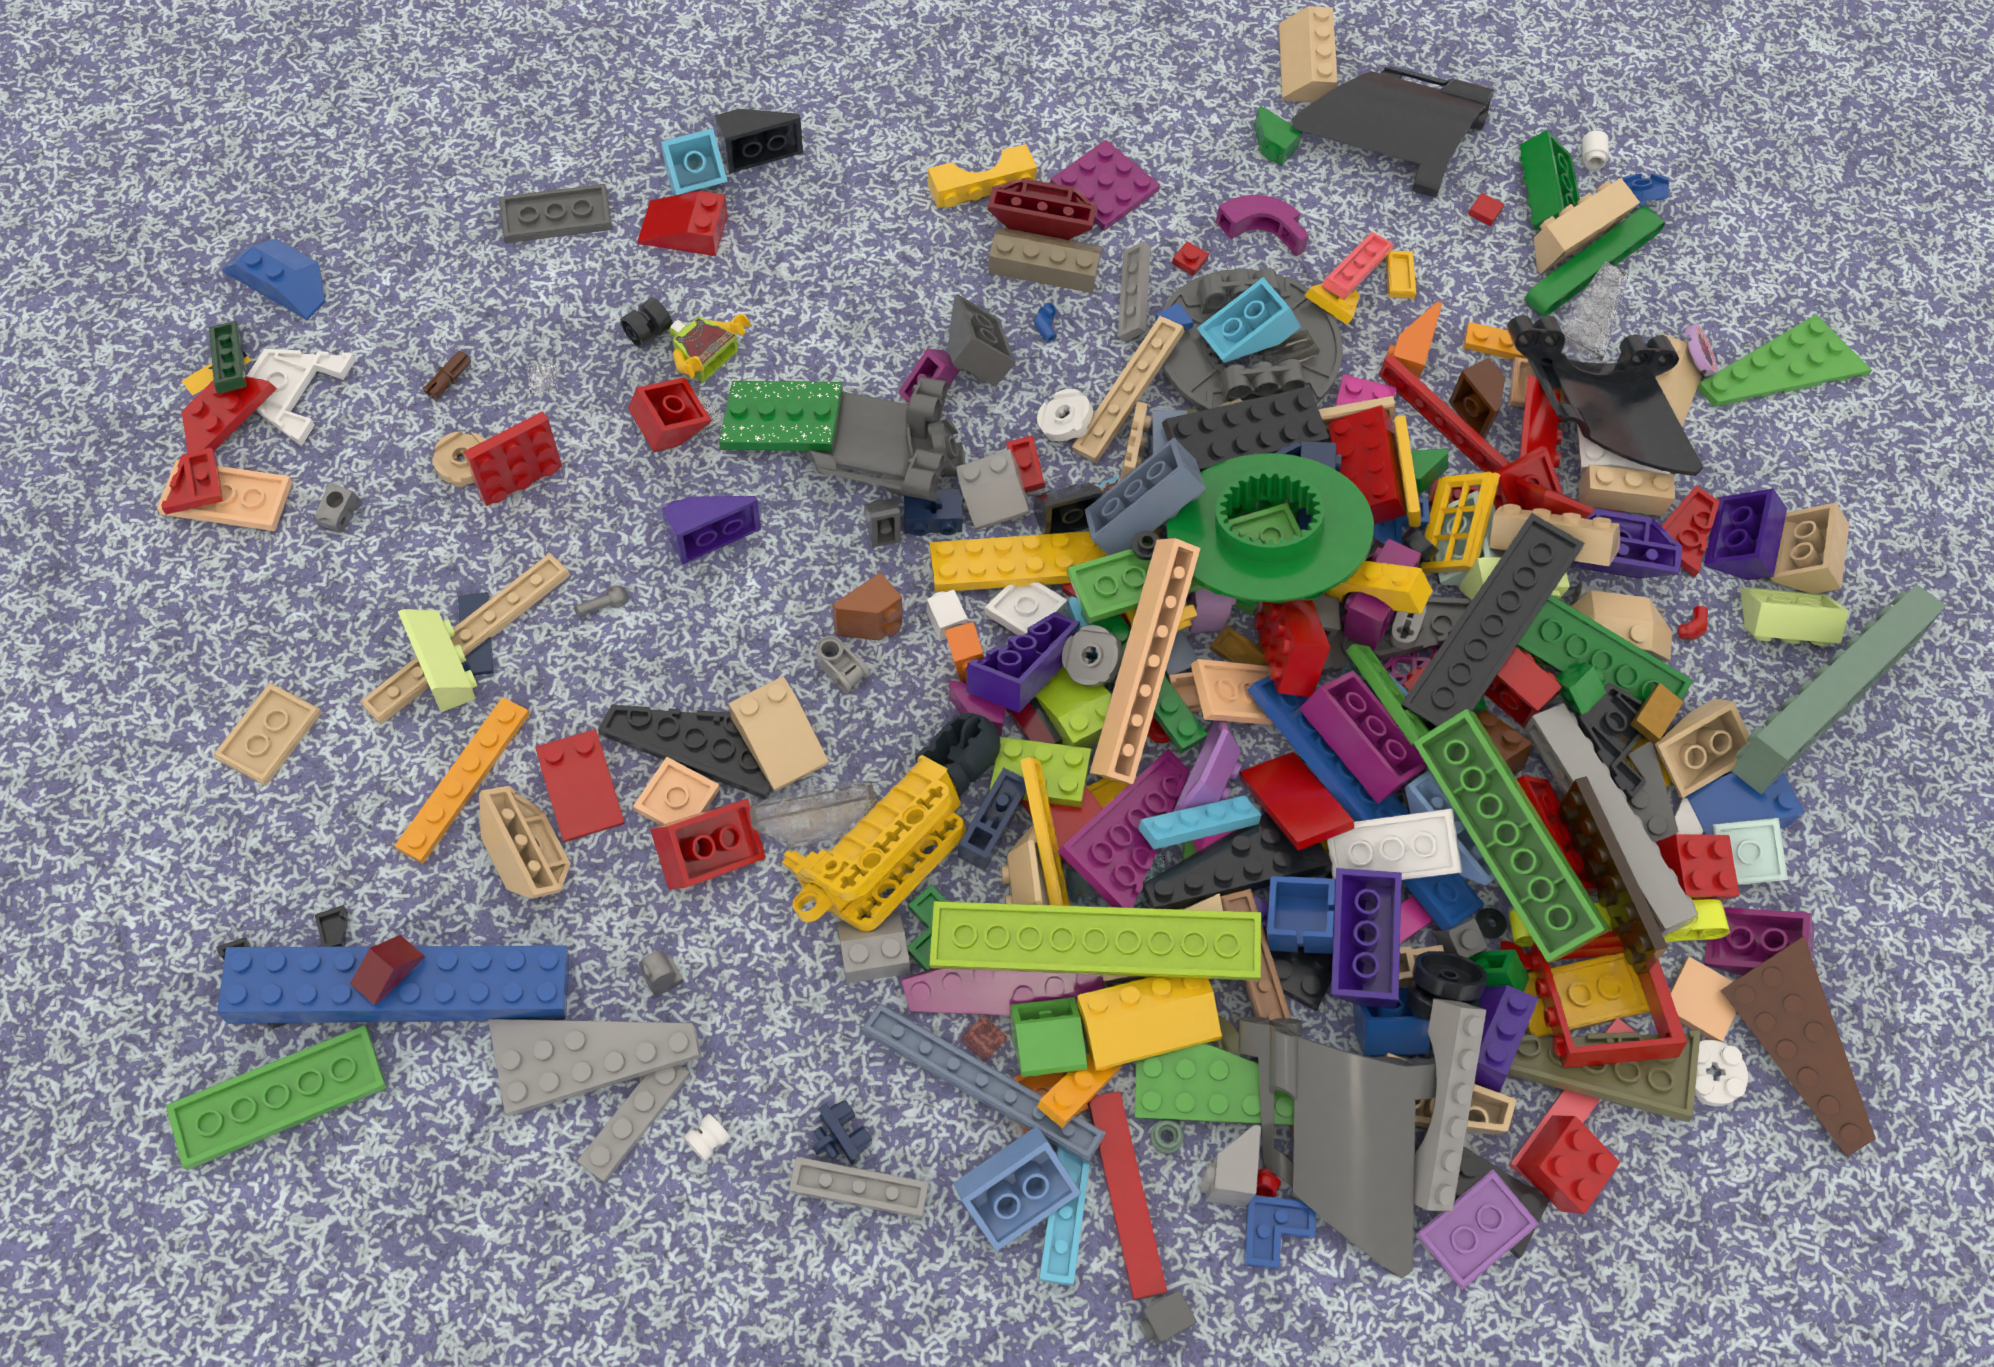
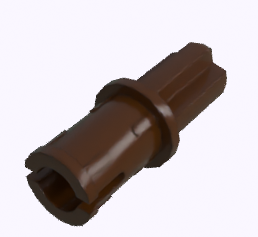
[422,351,471,401]

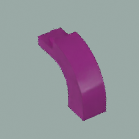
[1215,195,1309,256]

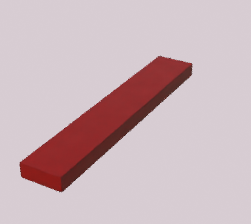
[1379,354,1510,473]
[1088,1091,1167,1301]

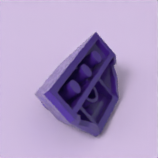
[1573,508,1682,579]

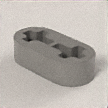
[1390,605,1427,650]

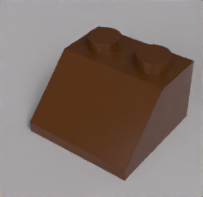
[1448,358,1505,439]

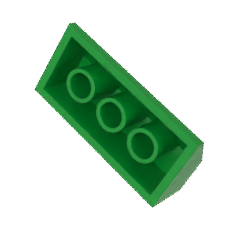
[1519,130,1580,231]

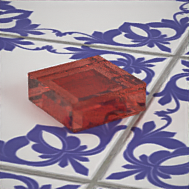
[961,1015,1007,1062]

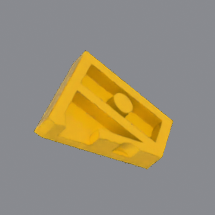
[1305,283,1360,325]

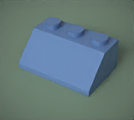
[953,1125,1081,1252]

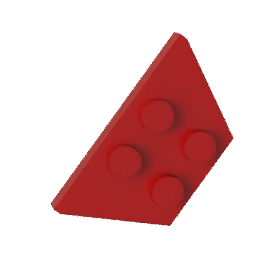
[181,376,277,453]

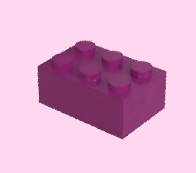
[1341,539,1421,650]

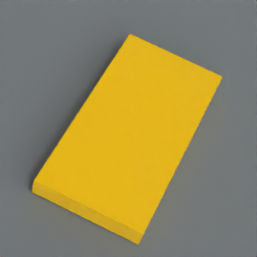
[1524,953,1650,1038]

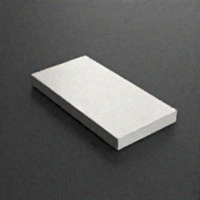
[1327,809,1462,880]

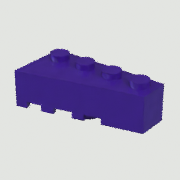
[966,612,1080,713]

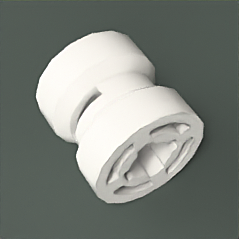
[683,1113,731,1162]

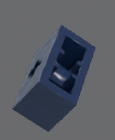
[903,489,963,536]

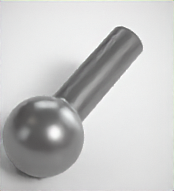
[574,585,629,617]

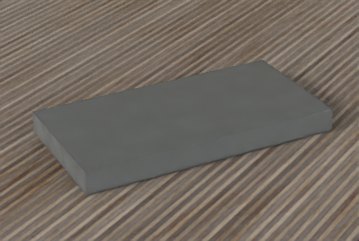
[499,184,612,243]

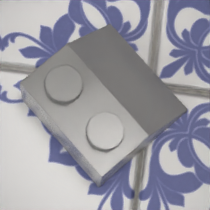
[956,449,1030,530]
[837,912,910,984]
[1201,1125,1261,1207]

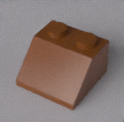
[832,572,902,641]

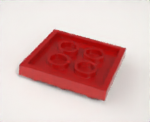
[463,411,562,506]

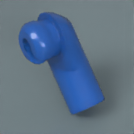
[1034,303,1057,343]

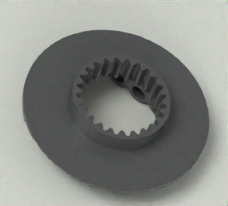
[1162,268,1343,410]

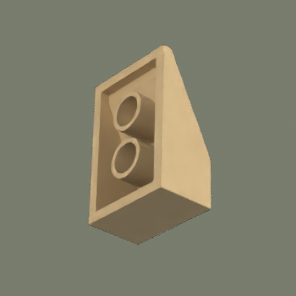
[728,676,829,792]
[1655,699,1751,798]

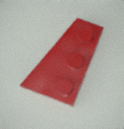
[1661,485,1720,577]

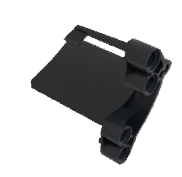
[1507,315,1703,476]

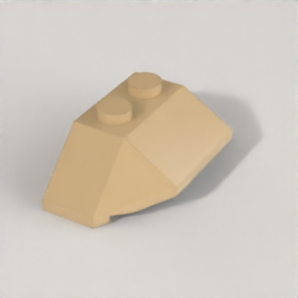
[1571,590,1672,661]
[479,786,571,899]
[1001,824,1050,905]

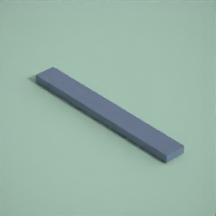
[862,1003,1106,1164]

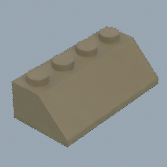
[989,227,1103,293]

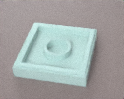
[1712,818,1788,885]

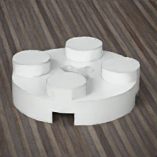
[1037,389,1093,441]
[1695,1040,1748,1106]

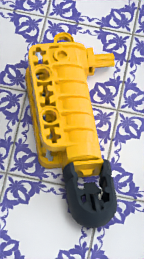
[782,713,1001,932]

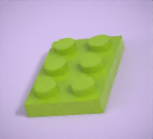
[990,737,1091,808]

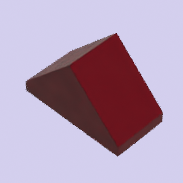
[350,935,425,1006]

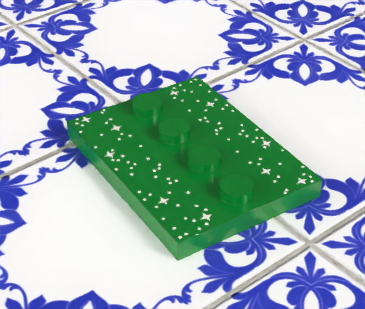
[719,381,843,451]

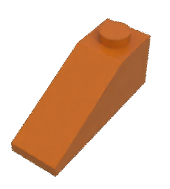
[1386,301,1442,379]

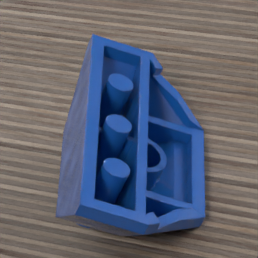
[222,238,325,320]

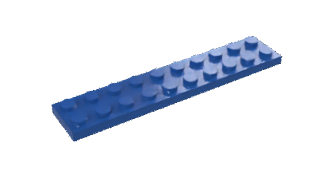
[1247,675,1484,930]

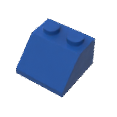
[1352,987,1430,1057]

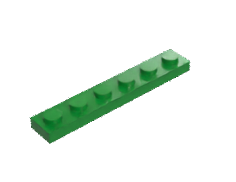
[1081,609,1208,754]

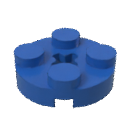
[1622,174,1669,207]

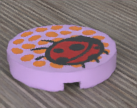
[1685,324,1718,377]

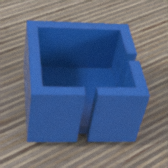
[1267,876,1335,954]

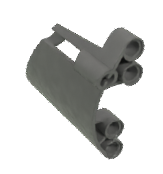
[780,376,948,502]
[1238,1016,1437,1278]

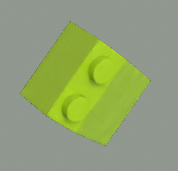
[1035,666,1112,748]

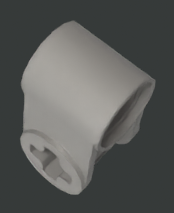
[817,636,870,694]

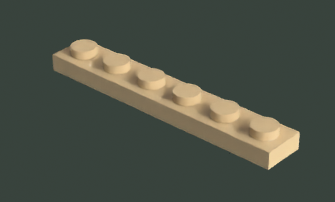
[1072,316,1185,463]

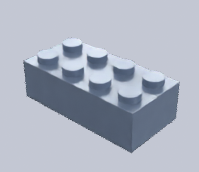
[1085,438,1206,555]

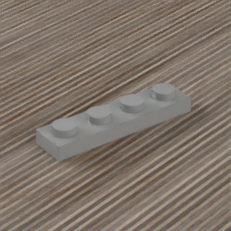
[1118,241,1151,341]
[577,1065,690,1184]
[789,1157,929,1219]

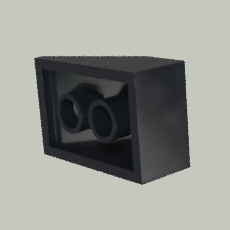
[715,109,803,174]

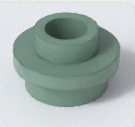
[1150,1120,1184,1154]

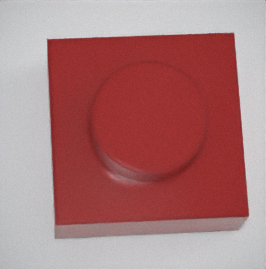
[1172,241,1209,276]

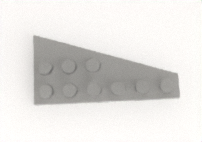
[488,1019,702,1116]

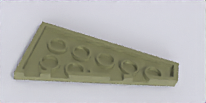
[1507,1030,1701,1122]

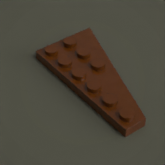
[1721,936,1876,1156]

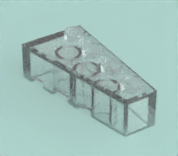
[1560,261,1629,363]

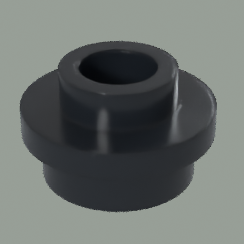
[1131,531,1160,560]
[1475,908,1507,939]

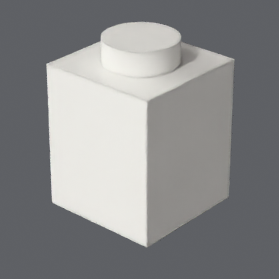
[926,590,968,641]

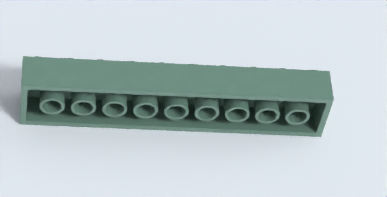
[1731,584,1947,795]

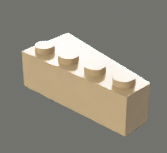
[1385,1053,1517,1136]

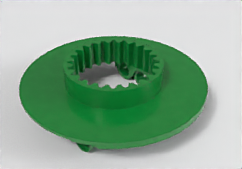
[1167,453,1374,606]

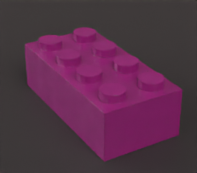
[1299,670,1428,804]

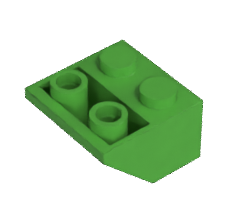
[1010,997,1087,1077]

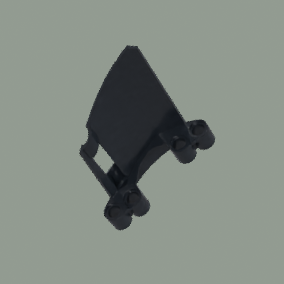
[1291,66,1495,198]

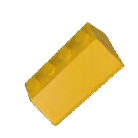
[1077,976,1222,1071]

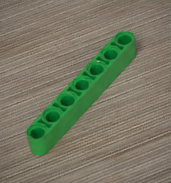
[1524,206,1666,317]

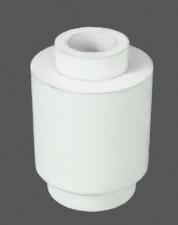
[1582,131,1609,170]

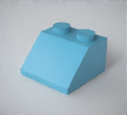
[661,128,728,195]

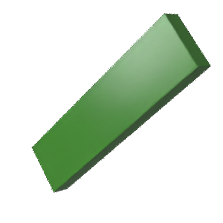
[1346,644,1430,745]

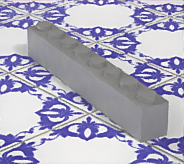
[1524,703,1698,936]

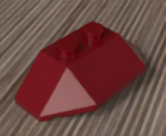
[987,178,1097,240]

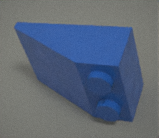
[1685,773,1805,835]

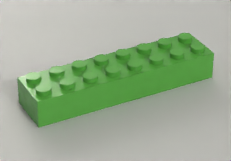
[1413,709,1611,962]

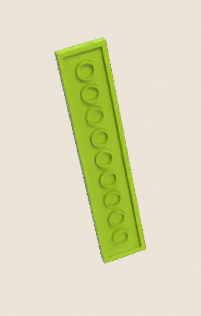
[929,901,1261,981]

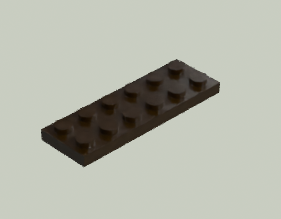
[1559,776,1668,975]

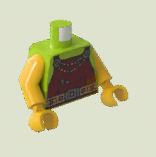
[669,313,752,383]

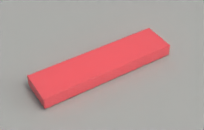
[1322,232,1394,300]

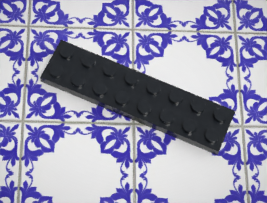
[1401,513,1585,728]

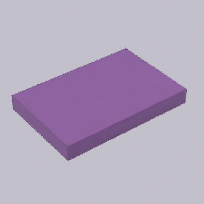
[1415,1169,1539,1290]

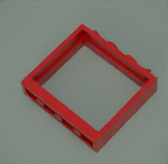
[1527,931,1687,1068]

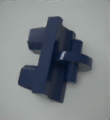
[812,1100,872,1165]

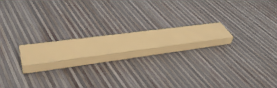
[360,553,570,725]

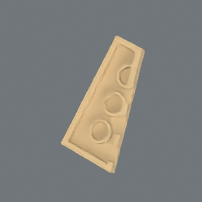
[1120,401,1151,481]

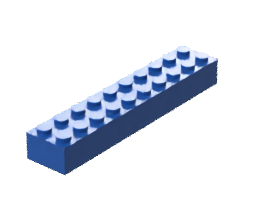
[217,945,570,1024]

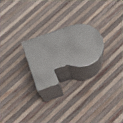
[315,482,363,533]
[639,950,684,998]

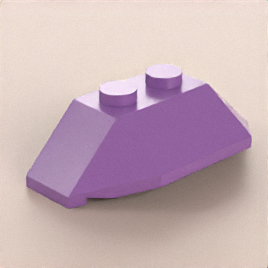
[1173,720,1242,812]

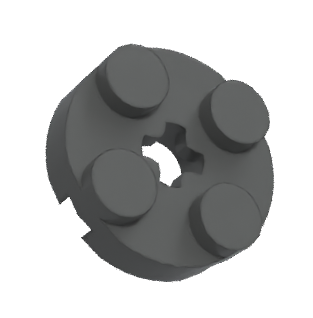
[928,419,965,477]

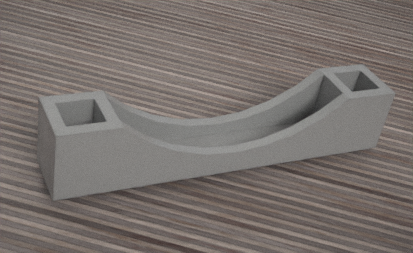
[1414,999,1486,1211]

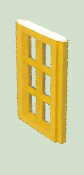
[1421,472,1500,574]

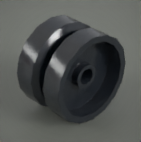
[1406,951,1488,1021]

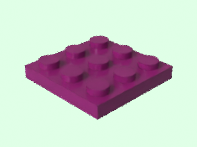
[1050,139,1160,231]

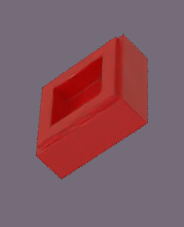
[1468,193,1505,227]

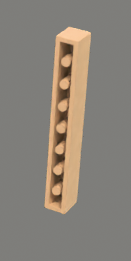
[1090,538,1201,784]

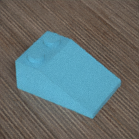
[1197,277,1301,363]

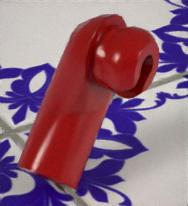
[1678,606,1708,640]

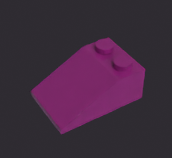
[1704,907,1815,975]

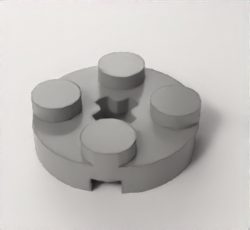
[1062,625,1122,687]

